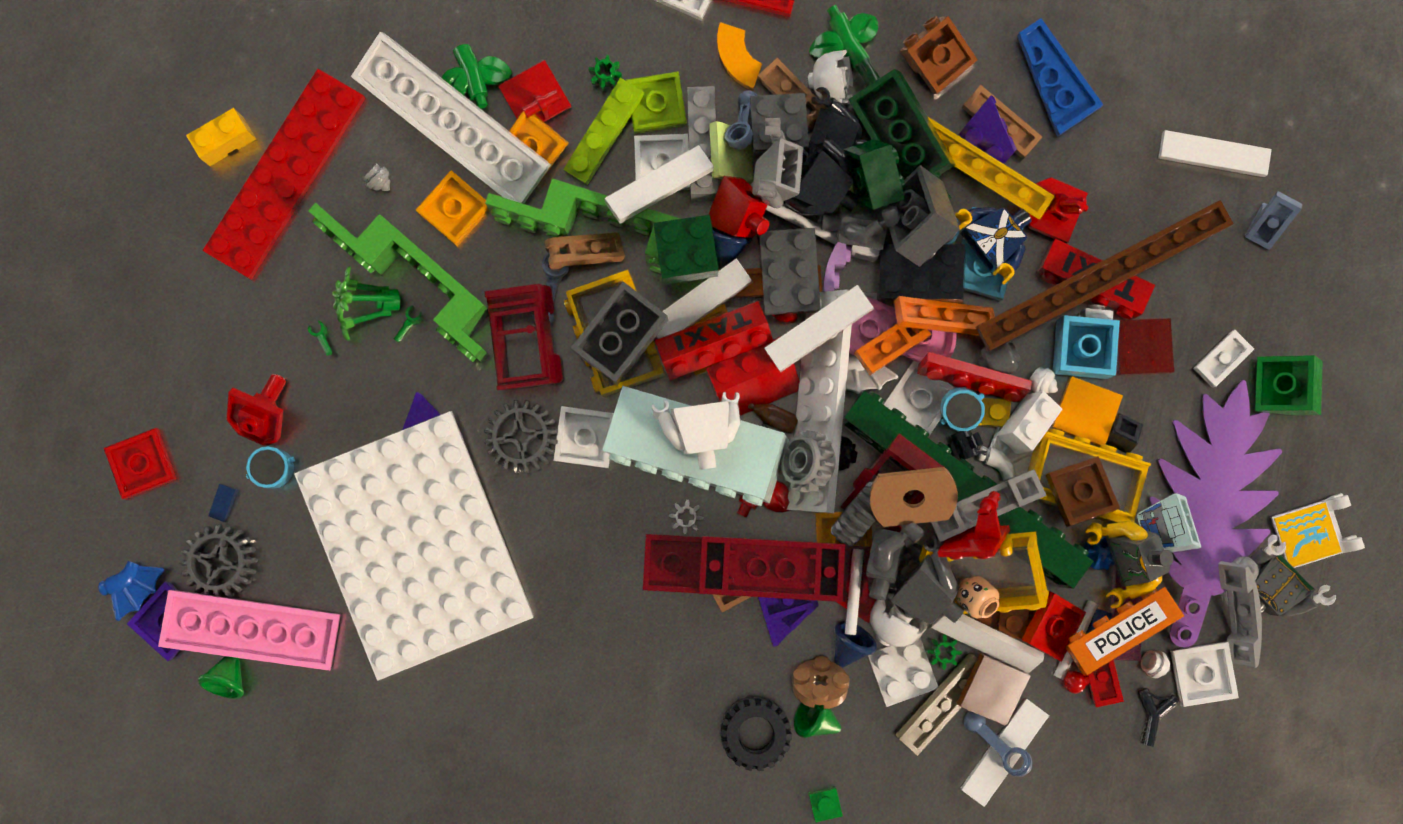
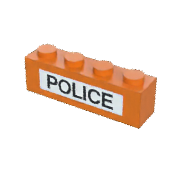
[1065,587,1184,676]

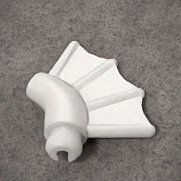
[846,354,898,394]
[976,427,1033,481]

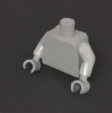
[750,118,804,208]

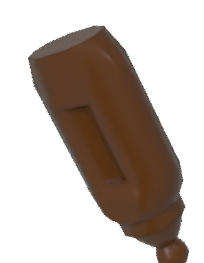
[748,404,798,434]

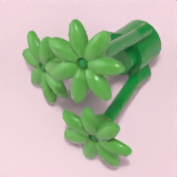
[332,266,400,341]

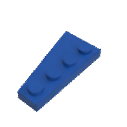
[1017,18,1103,137]

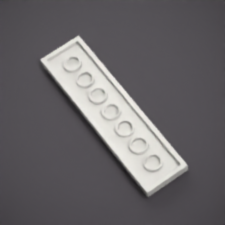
[351,32,551,204]
[787,289,852,513]

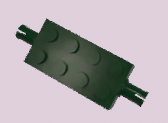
[848,58,956,199]

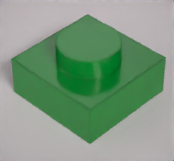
[808,787,843,823]

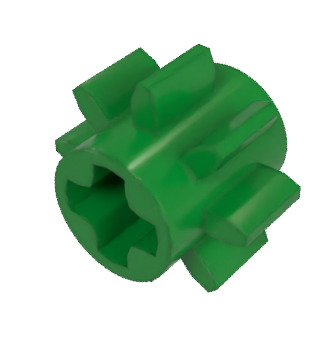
[588,55,622,91]
[925,634,962,670]

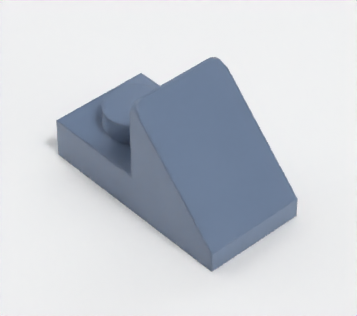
[1245,191,1302,250]

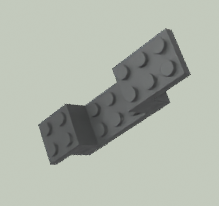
[750,93,821,315]

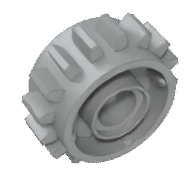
[781,430,836,493]

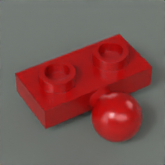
[1063,659,1124,708]

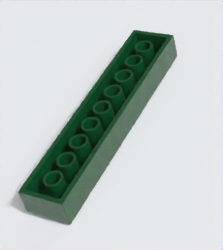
[842,391,1094,589]

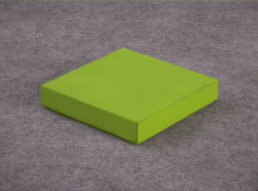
[626,71,687,134]

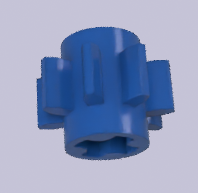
[1083,536,1115,570]

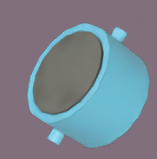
[940,387,985,431]
[246,446,295,489]

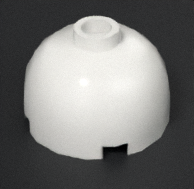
[808,50,853,105]
[870,593,928,647]

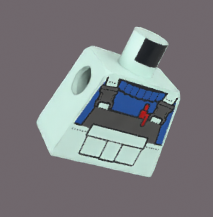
[1137,493,1201,552]

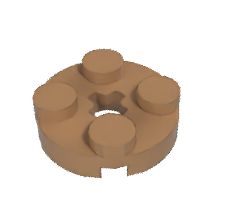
[793,656,850,709]

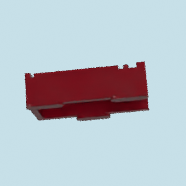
[484,284,563,390]
[840,433,943,533]

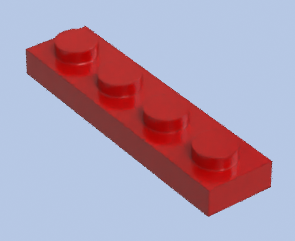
[917,352,1032,402]

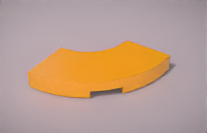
[717,22,762,91]

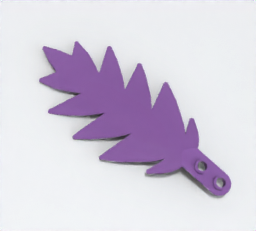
[1149,380,1282,647]

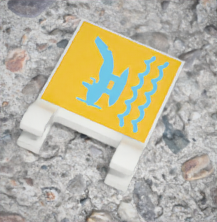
[1271,493,1365,568]

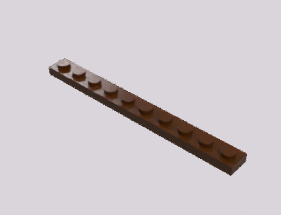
[975,200,1234,352]

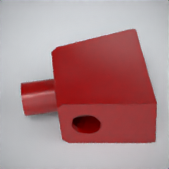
[708,176,769,238]

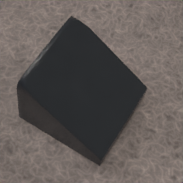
[1106,413,1143,453]

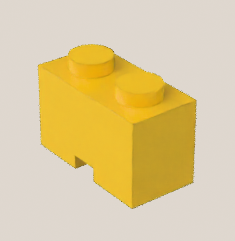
[186,107,256,166]

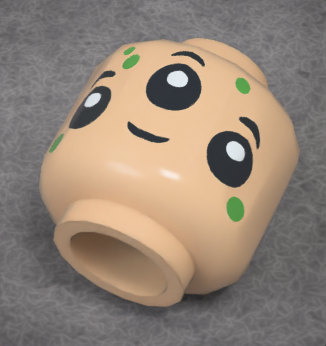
[956,576,999,619]

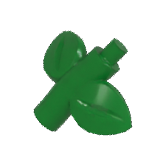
[809,5,878,69]
[441,44,512,109]

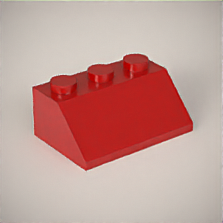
[706,336,800,416]

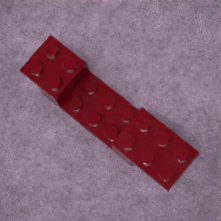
[643,534,870,603]

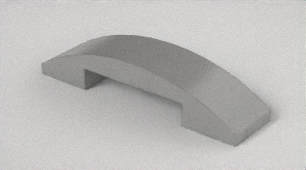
[931,469,1047,542]
[1218,561,1262,668]

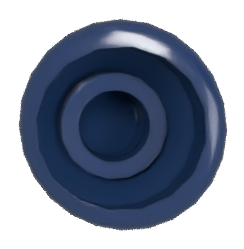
[712,227,752,270]
[834,621,877,668]

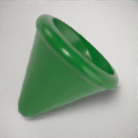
[198,656,244,699]
[794,703,841,738]

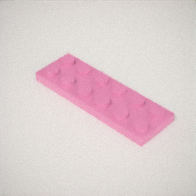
[158,590,341,671]

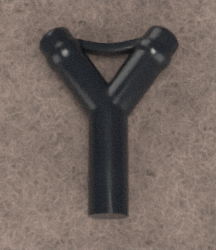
[1139,688,1179,747]

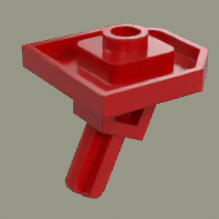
[1027,177,1088,244]
[227,374,286,446]

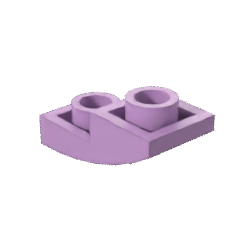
[822,242,851,292]

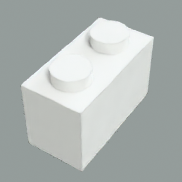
[996,391,1062,454]

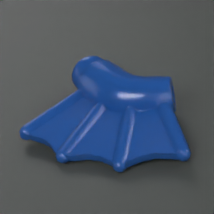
[98,561,164,621]

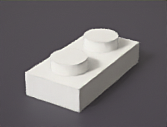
[1193,330,1254,388]

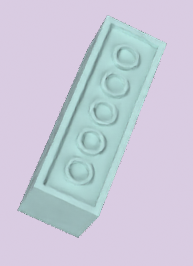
[602,386,789,506]

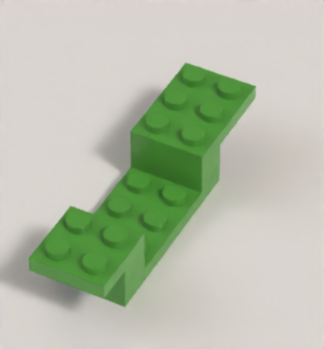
[485,178,691,282]
[308,203,490,363]

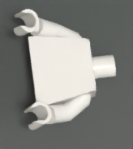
[652,392,740,470]

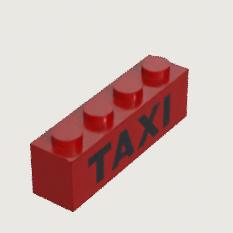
[1036,239,1155,319]
[655,301,773,381]

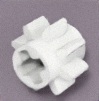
[669,500,704,534]

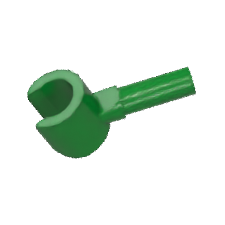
[393,305,423,342]
[308,320,333,356]

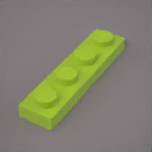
[563,78,644,185]

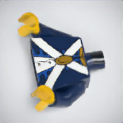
[955,207,1032,284]

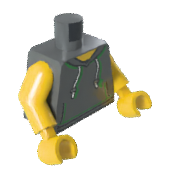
[1085,521,1173,608]

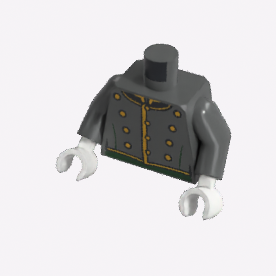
[1250,535,1336,617]

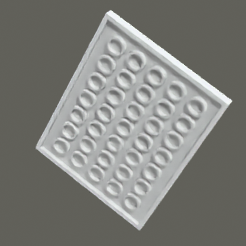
[294,411,534,681]

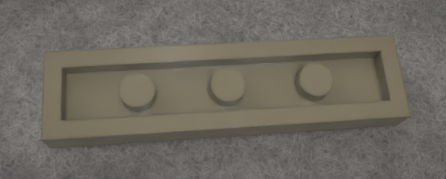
[896,653,978,756]

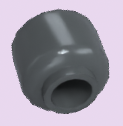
[978,341,1021,374]

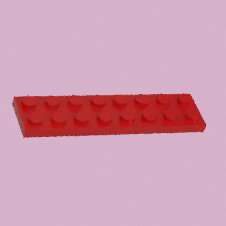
[202,69,366,280]

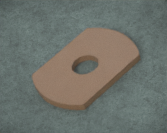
[870,467,958,527]

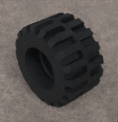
[720,696,792,771]

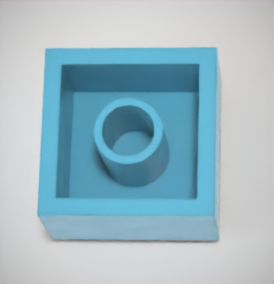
[1053,315,1120,379]

